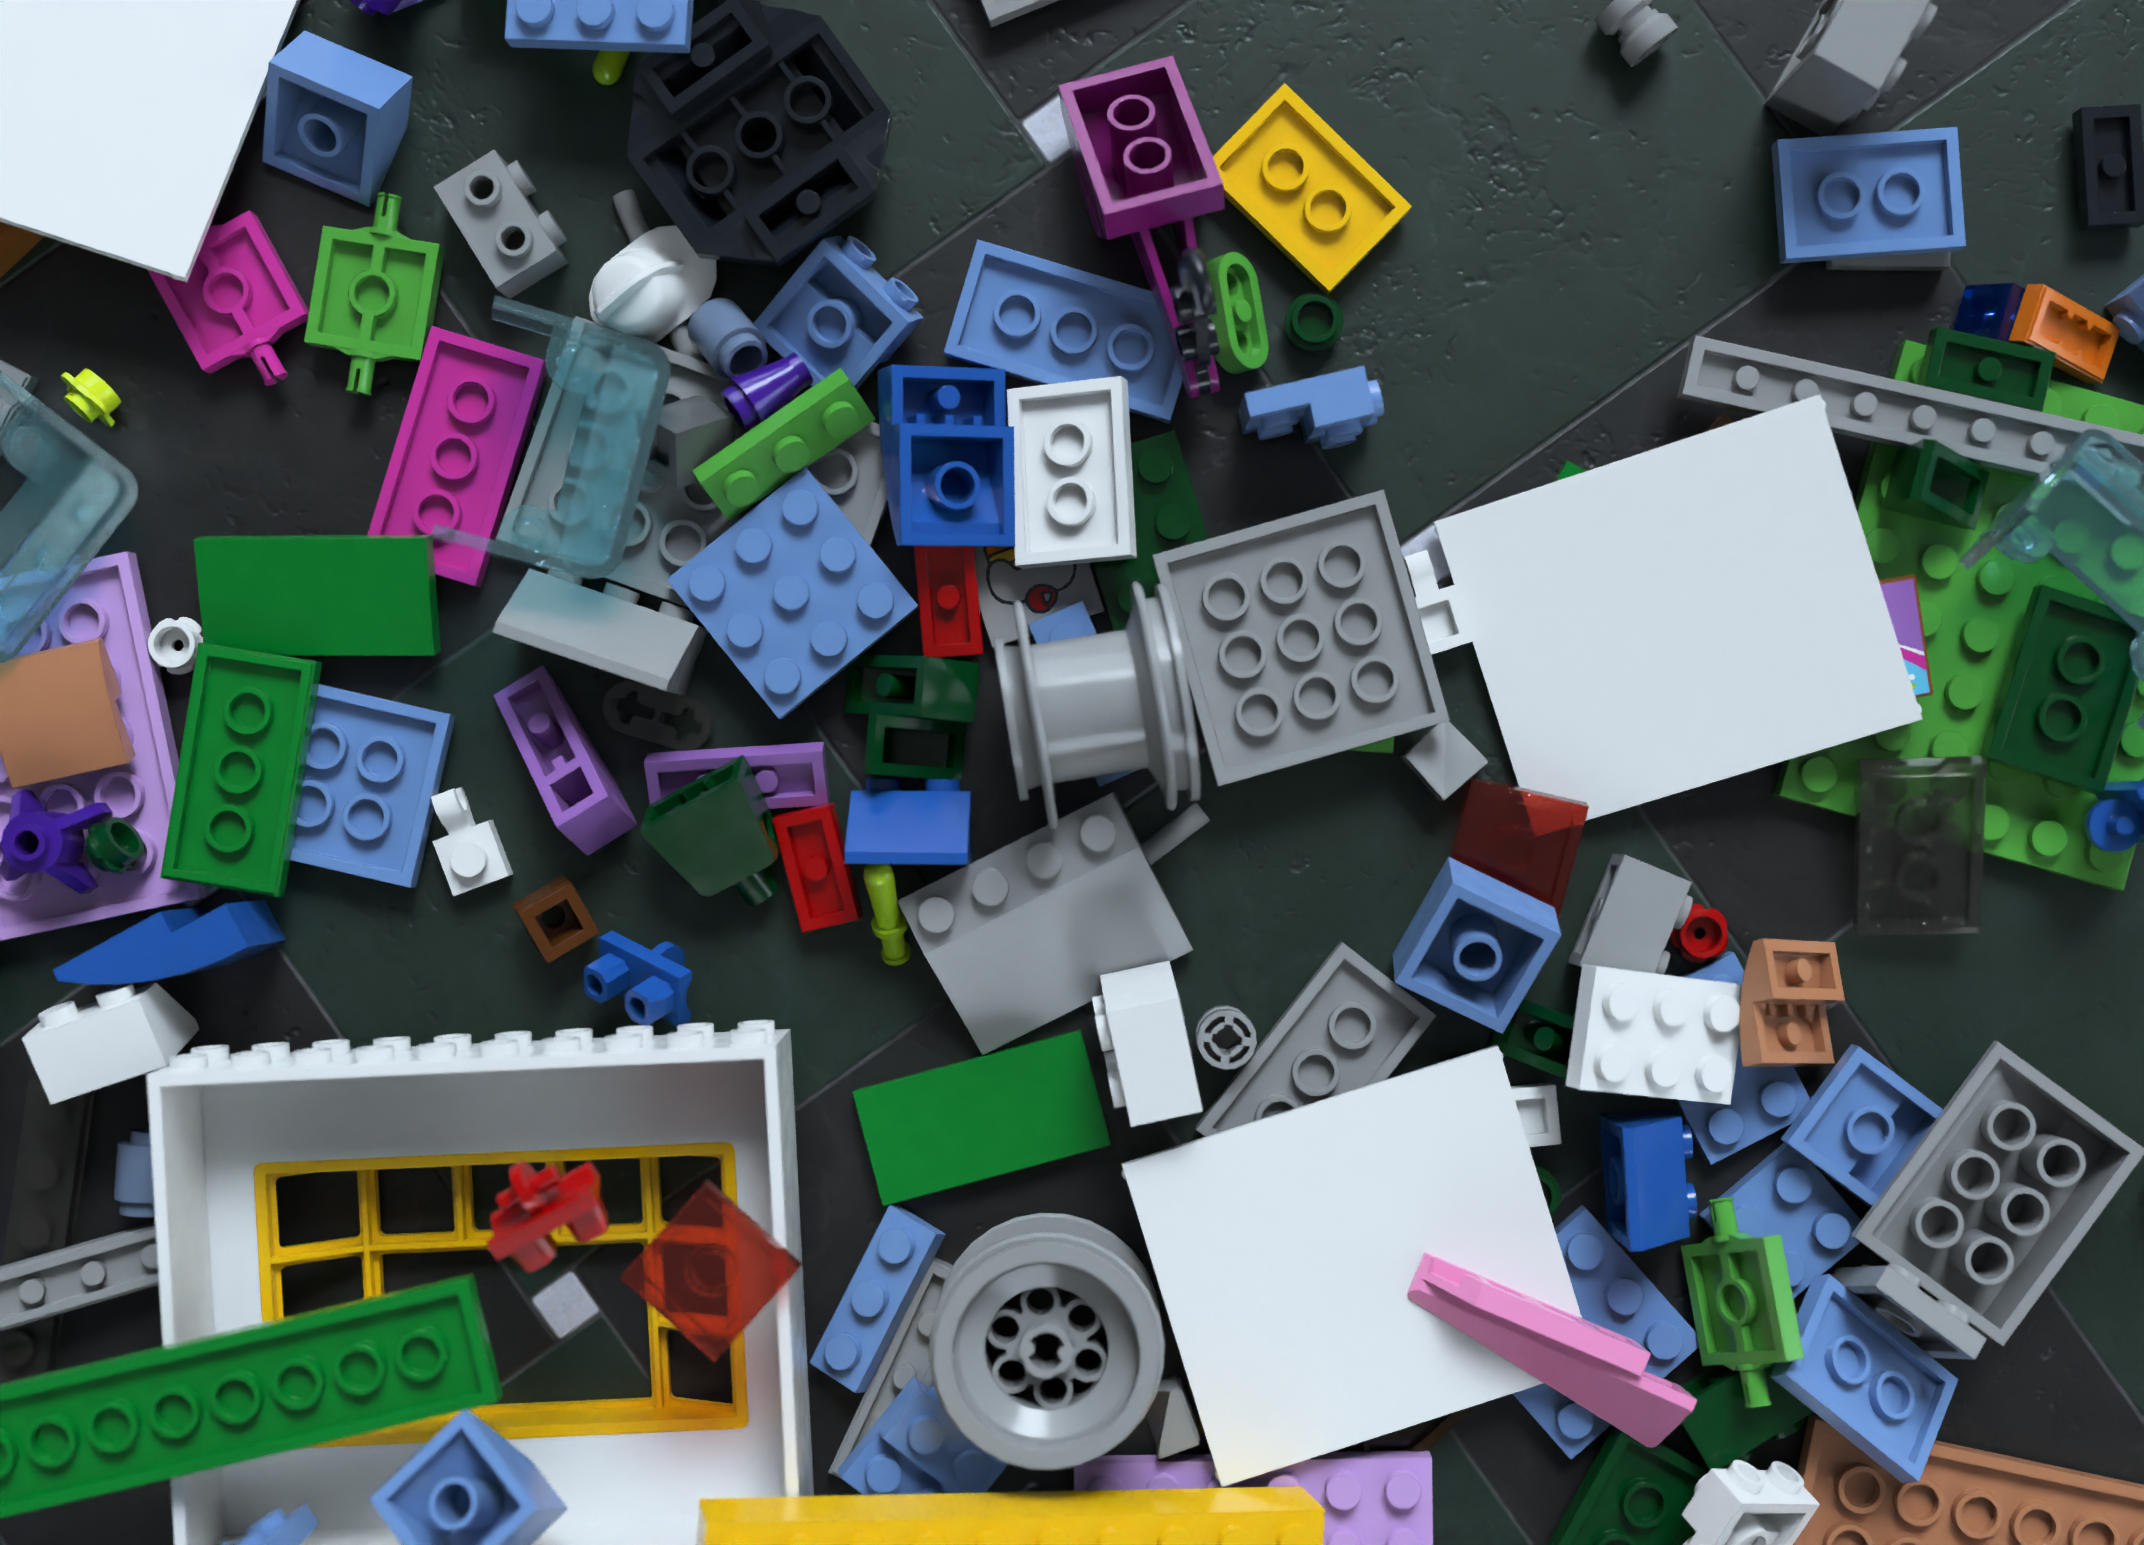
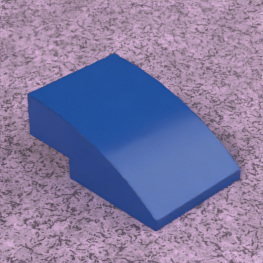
[877,365,1015,547]
[52,899,286,985]

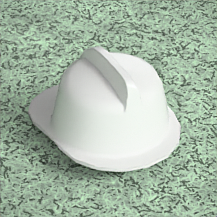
[589,225,717,344]

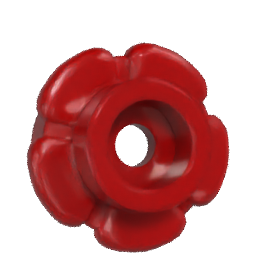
[1670,904,1728,963]

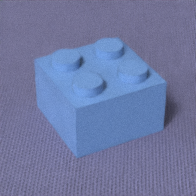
[1392,857,1561,1034]

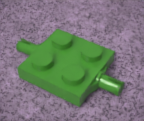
[304,192,445,396]
[1681,1197,1805,1408]

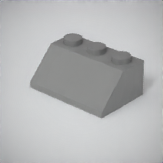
[493,563,707,696]

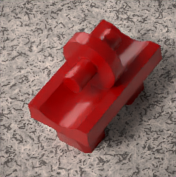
[487,1161,608,1273]

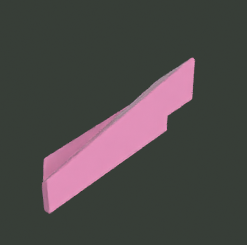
[1407,1252,1697,1448]

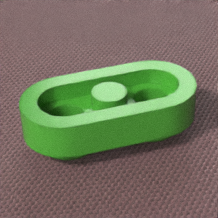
[1206,252,1269,374]

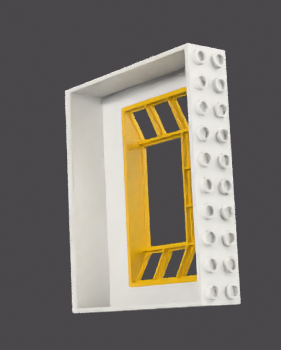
[147,1020,814,1545]

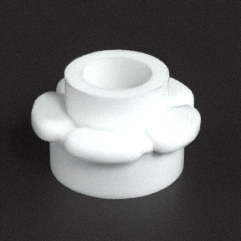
[148,617,203,675]

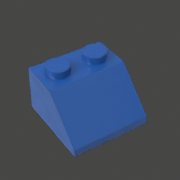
[845,779,974,865]
[1598,1109,1697,1252]

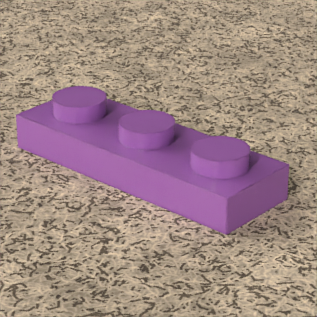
[644,742,830,809]

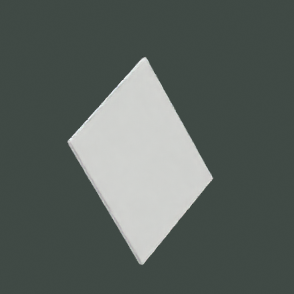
[0,0,300,282]
[1434,394,1922,836]
[1121,1045,1582,1487]

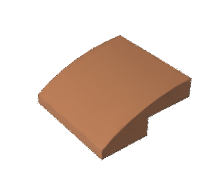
[0,638,135,789]
[1739,938,1845,1067]

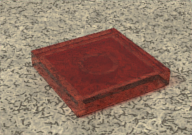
[1450,776,1589,919]
[620,1180,802,1362]

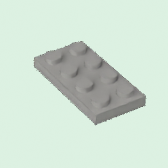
[1195,941,1436,1137]

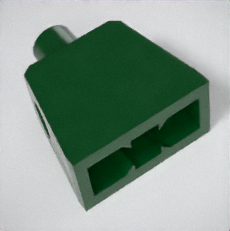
[640,755,779,906]

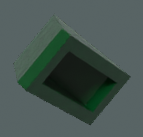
[1883,439,1990,530]
[864,713,966,782]

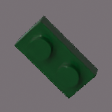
[1918,327,2055,412]

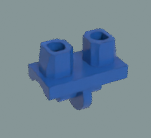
[2084,778,2144,852]
[584,930,692,1027]

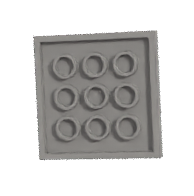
[1152,489,1450,787]

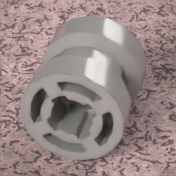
[1594,0,1679,67]
[1195,1005,1257,1070]

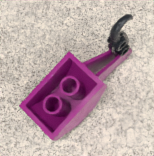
[1058,56,1225,399]

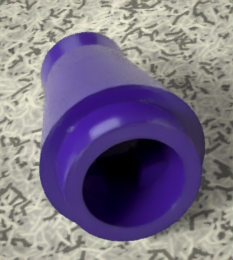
[720,352,813,433]

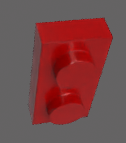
[914,546,984,658]
[772,802,863,933]

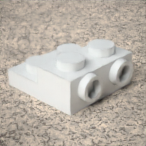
[1681,1460,1820,1545]

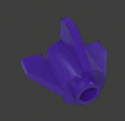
[0,790,112,894]

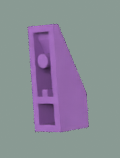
[493,665,637,856]

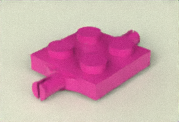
[147,210,309,386]

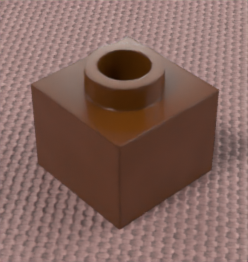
[511,875,600,964]

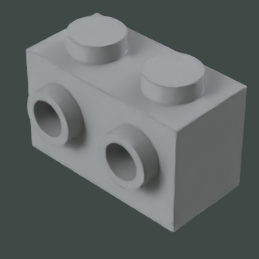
[434,149,569,300]
[1568,853,1693,974]

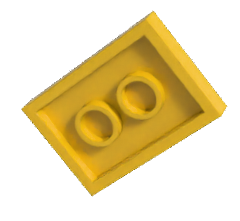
[1213,83,1412,295]

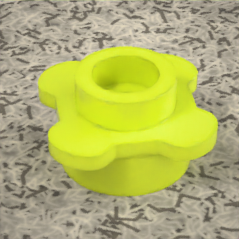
[60,368,121,427]

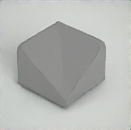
[1400,721,1488,801]
[1146,1375,1201,1459]

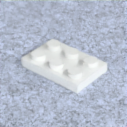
[1007,376,1137,569]
[1565,964,1742,1105]

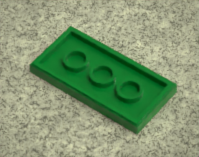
[193,535,441,656]
[160,642,322,897]
[852,1029,1111,1206]

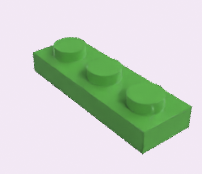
[692,367,876,521]

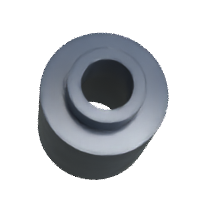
[688,298,768,379]
[114,1128,155,1217]

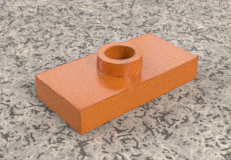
[2008,284,2121,384]

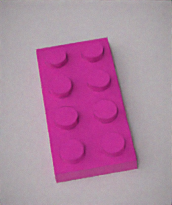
[367,326,549,588]

